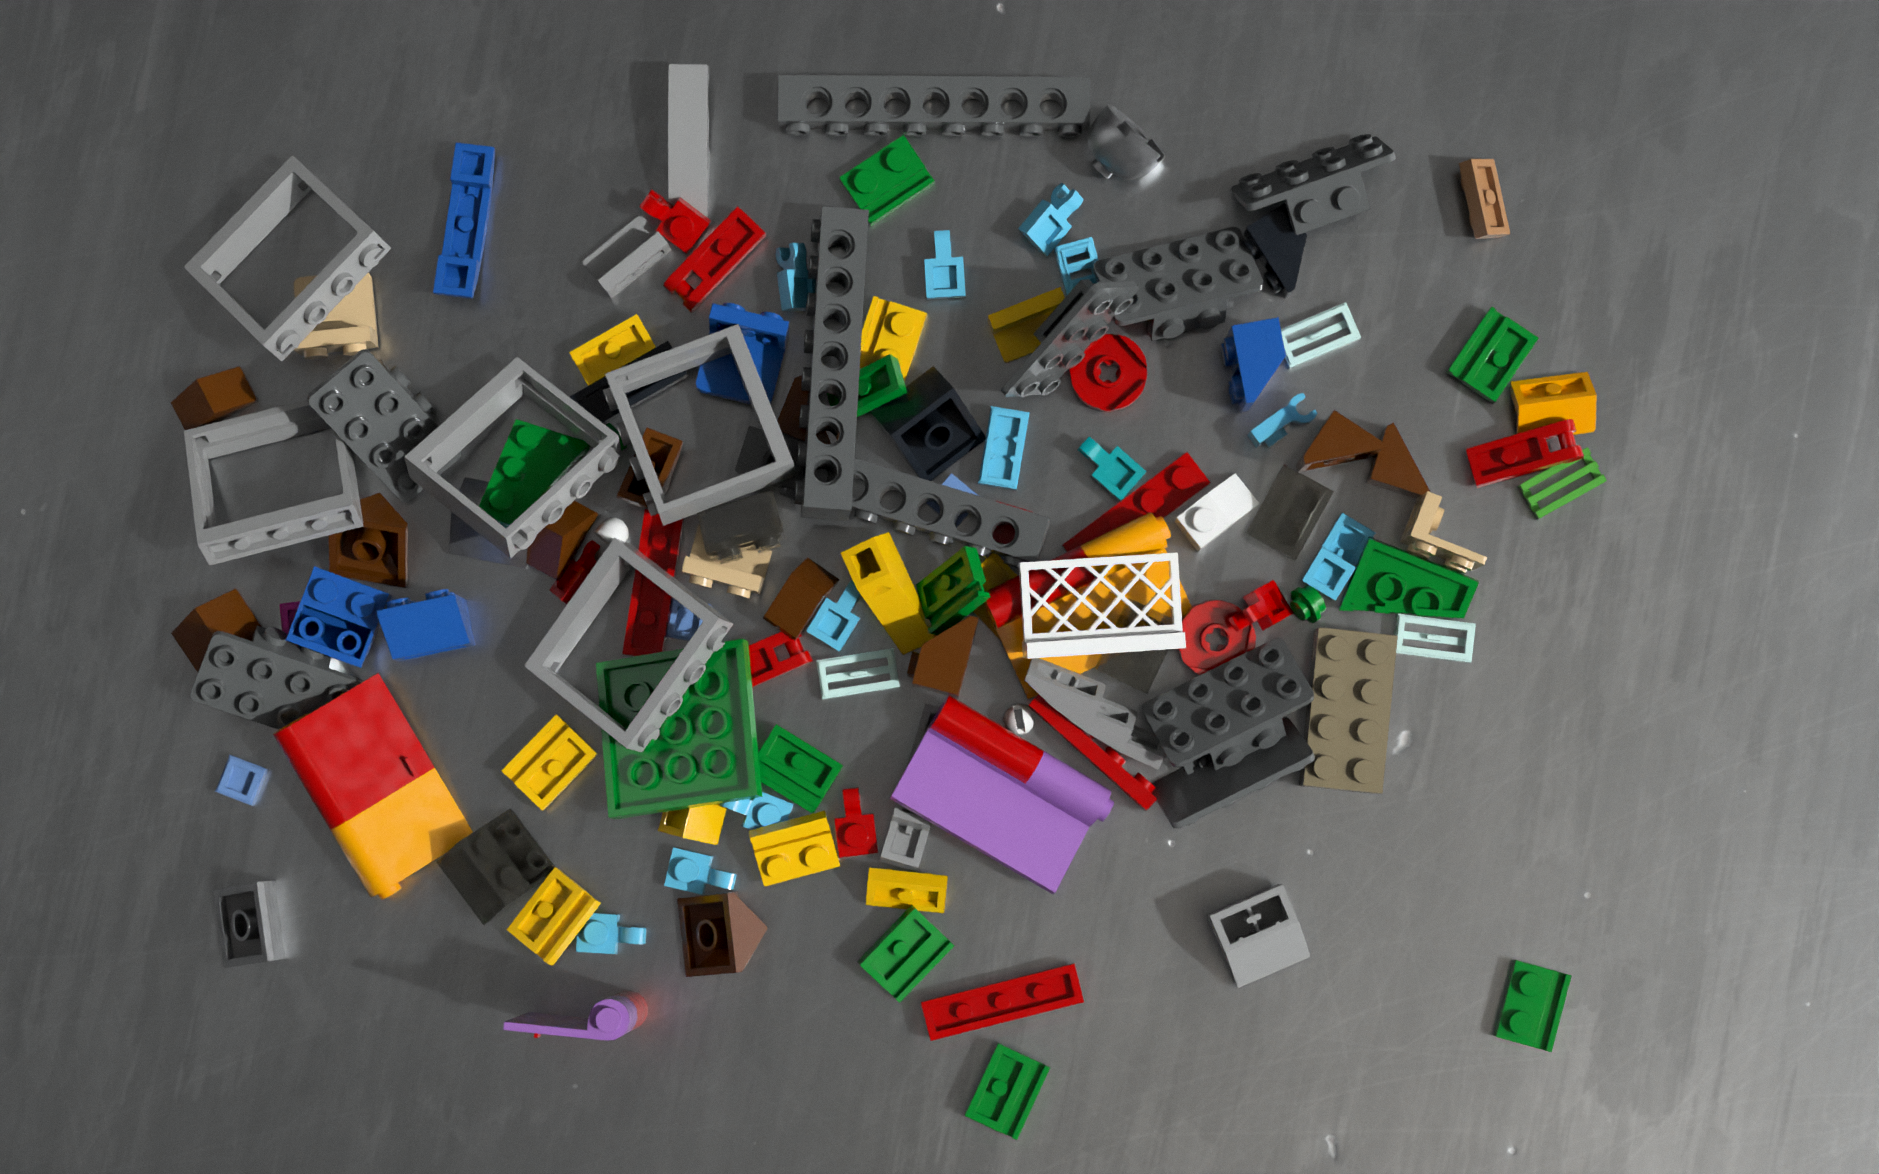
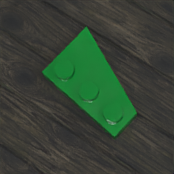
[479,419,590,528]
[1338,537,1479,618]

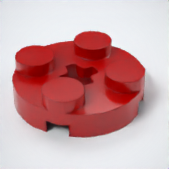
[1069,334,1148,413]
[1177,600,1256,675]

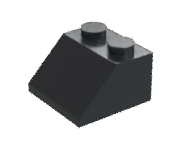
[872,366,986,481]

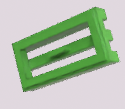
[1518,447,1607,520]

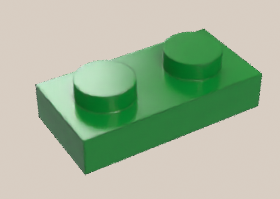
[827,354,907,417]

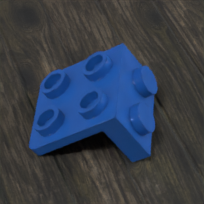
[696,303,789,405]

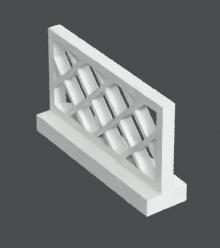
[1019,553,1186,659]

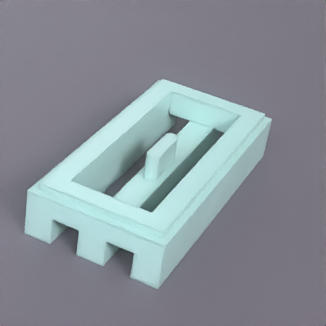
[1281,302,1361,370]
[1394,614,1476,663]
[816,648,900,700]

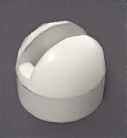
[594,518,629,545]
[1003,704,1035,735]

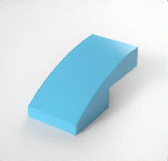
[1302,513,1376,601]

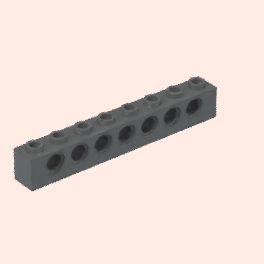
[778,75,1090,137]
[794,206,869,521]
[735,426,1050,569]

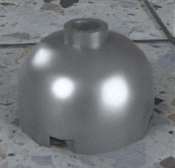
[1087,104,1165,180]

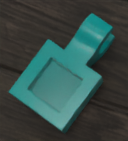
[1077,436,1147,502]

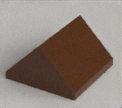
[1296,410,1383,473]
[171,588,263,672]

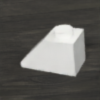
[1174,473,1260,552]

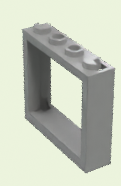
[184,155,391,361]
[603,324,797,526]
[404,357,622,559]
[184,399,364,566]
[524,537,733,752]

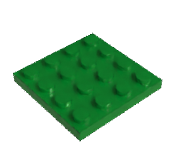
[596,639,762,820]

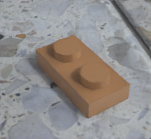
[1459,159,1510,239]

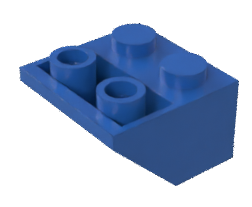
[1221,317,1286,413]
[286,566,392,668]
[377,589,475,662]

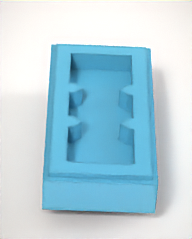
[978,406,1030,491]

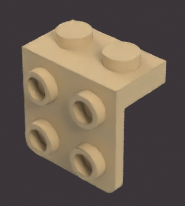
[293,273,379,360]
[682,504,779,599]

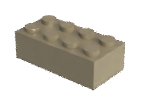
[1299,627,1398,794]

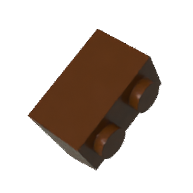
[907,616,978,698]

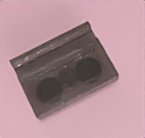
[1245,464,1334,561]
[1094,598,1172,694]

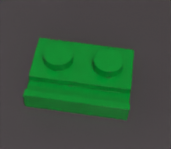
[839,135,935,226]
[1446,307,1539,404]
[916,546,991,635]
[758,724,843,814]
[857,905,954,1003]
[1494,960,1572,1052]
[964,1043,1050,1140]

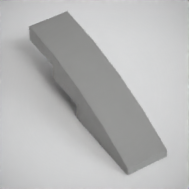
[668,64,710,228]
[1025,658,1165,770]
[880,703,939,872]

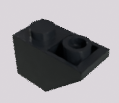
[1242,204,1307,299]

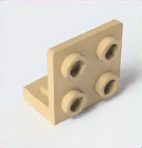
[1400,491,1487,574]

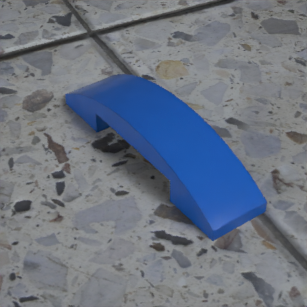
[433,142,495,299]

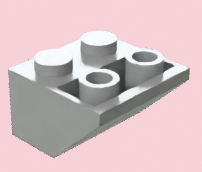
[1206,884,1311,988]

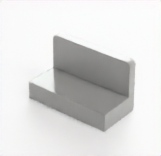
[583,215,671,298]

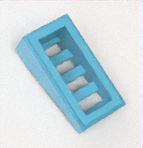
[1054,237,1099,296]

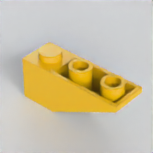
[840,532,937,655]

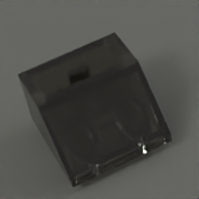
[697,490,787,564]
[436,808,555,925]

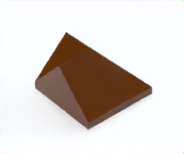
[329,492,408,588]
[677,891,768,977]

